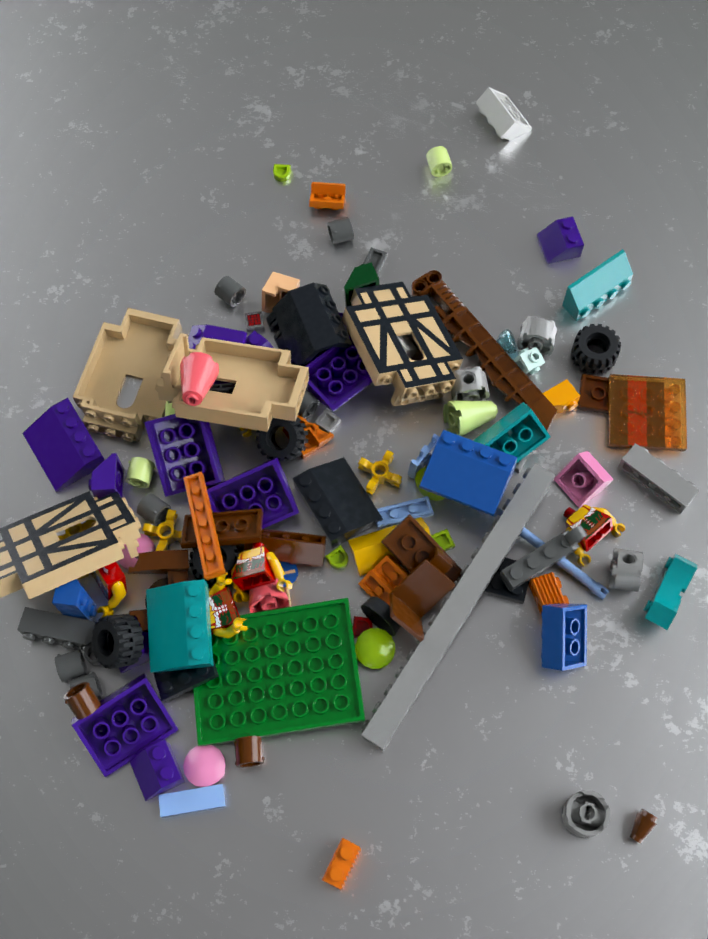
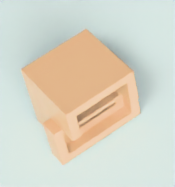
[262,272,300,314]

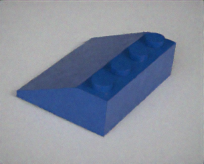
[419,430,518,517]

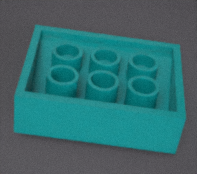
[146,579,214,673]

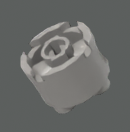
[517,316,557,358]
[451,366,490,401]
[609,548,643,592]
[562,790,610,838]

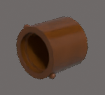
[63,682,101,720]
[234,736,265,767]

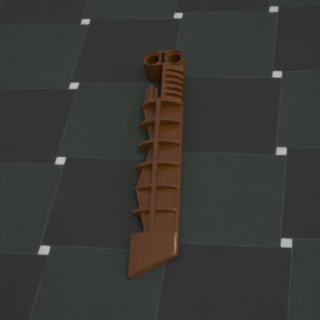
[411,270,557,431]

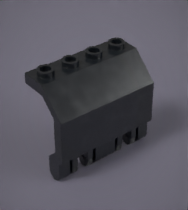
[266,283,352,367]

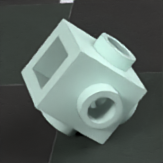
[513,347,545,375]

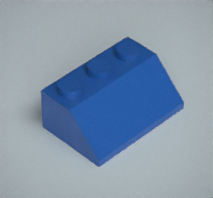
[52,579,97,621]
[541,604,587,671]

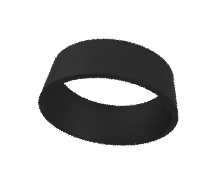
[361,596,401,636]

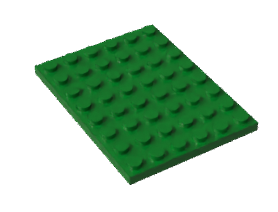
[193,598,366,747]

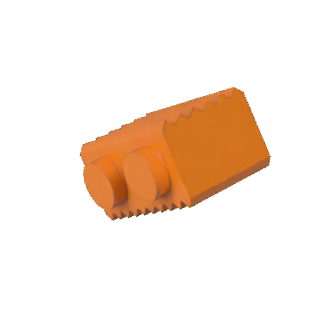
[528,572,569,617]
[322,838,361,890]

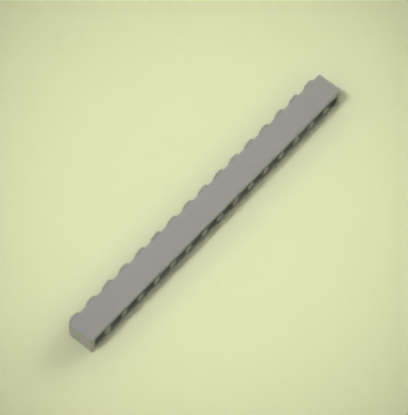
[361,463,555,751]

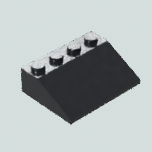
[292,457,383,549]

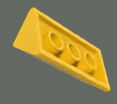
[348,517,431,577]

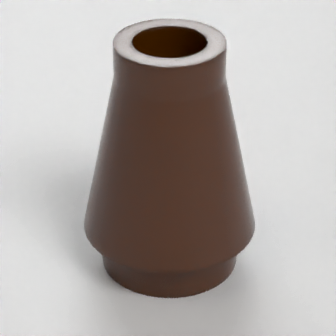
[629,809,658,844]

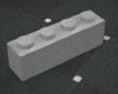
[618,443,699,513]

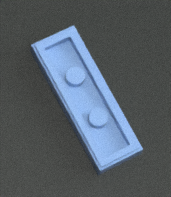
[376,496,434,530]
[158,784,226,818]

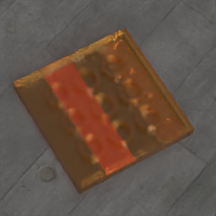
[609,374,687,451]

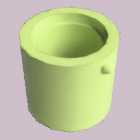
[426,146,452,177]
[125,457,156,488]

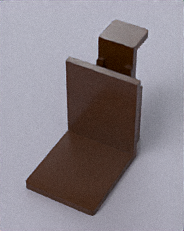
[389,547,456,642]

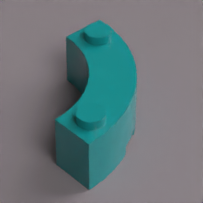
[643,553,697,630]

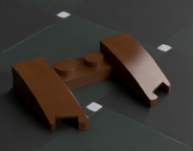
[128,550,189,632]

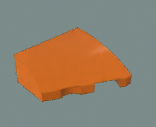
[283,415,334,459]

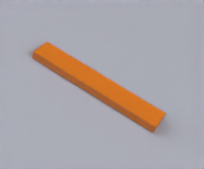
[183,471,226,581]

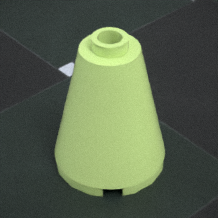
[443,401,498,436]

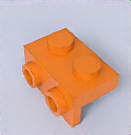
[309,182,346,210]

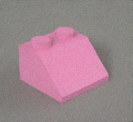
[554,451,614,508]

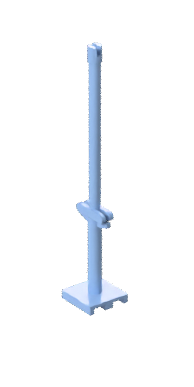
[407,434,610,600]

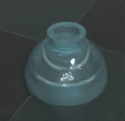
[496,329,517,354]

